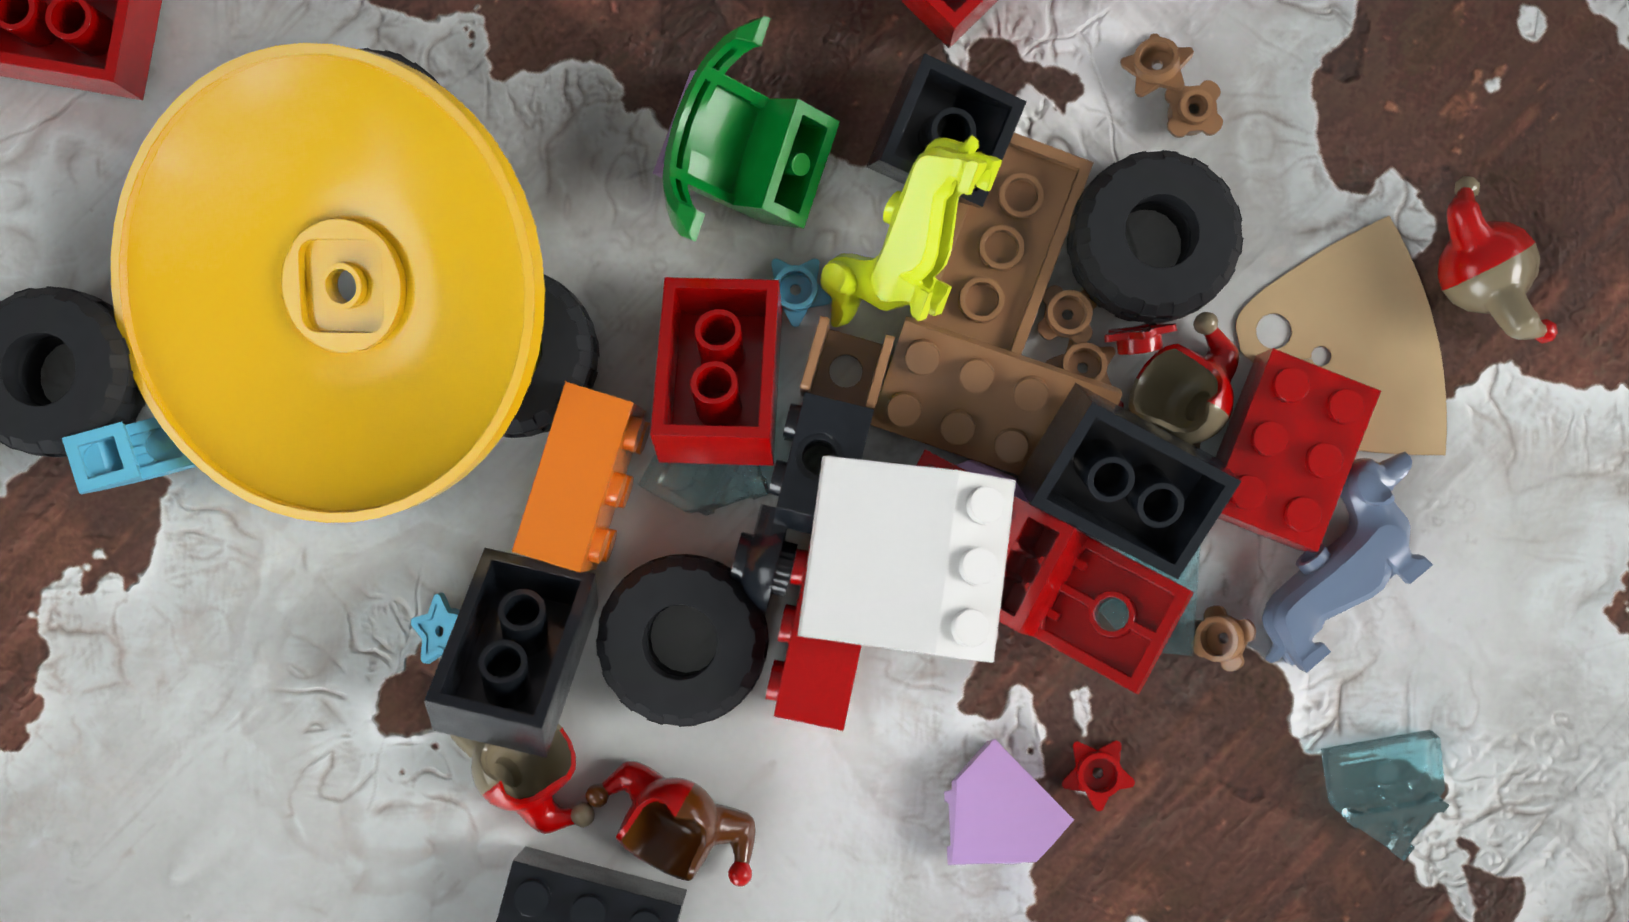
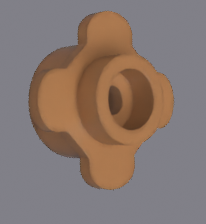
[1165,80,1223,138]
[1037,285,1097,344]
[1192,605,1256,671]

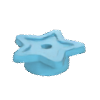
[771,258,832,327]
[411,592,460,664]

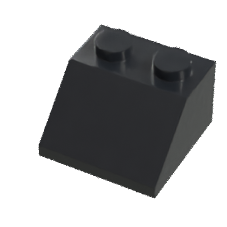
[866,53,1027,208]

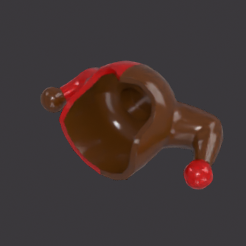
[585,761,756,887]

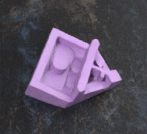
[944,739,1074,865]

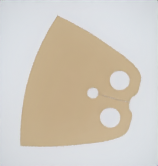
[1236,216,1447,455]

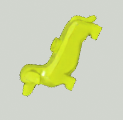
[820,135,1002,327]

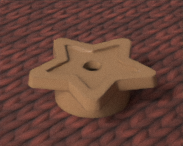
[1120,33,1194,98]
[1045,339,1116,386]

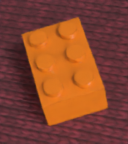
[512,381,651,573]

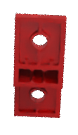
[916,449,1194,694]

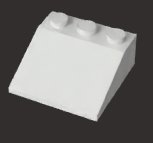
[798,456,1016,663]

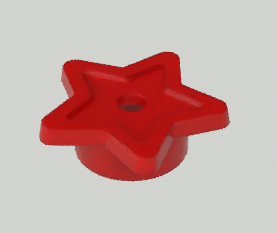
[1104,323,1178,355]
[1062,740,1135,812]

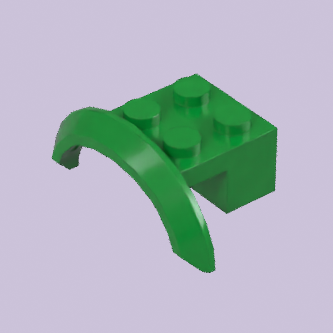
[663,16,840,242]

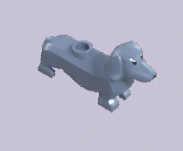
[1262,451,1433,673]

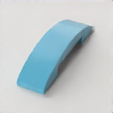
[62,417,197,494]

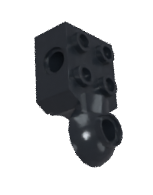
[730,392,874,613]

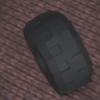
[1067,150,1244,324]
[502,274,600,438]
[0,286,146,458]
[596,554,769,727]

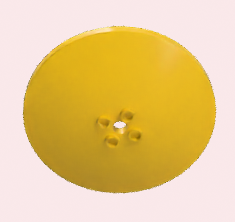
[111,43,545,523]

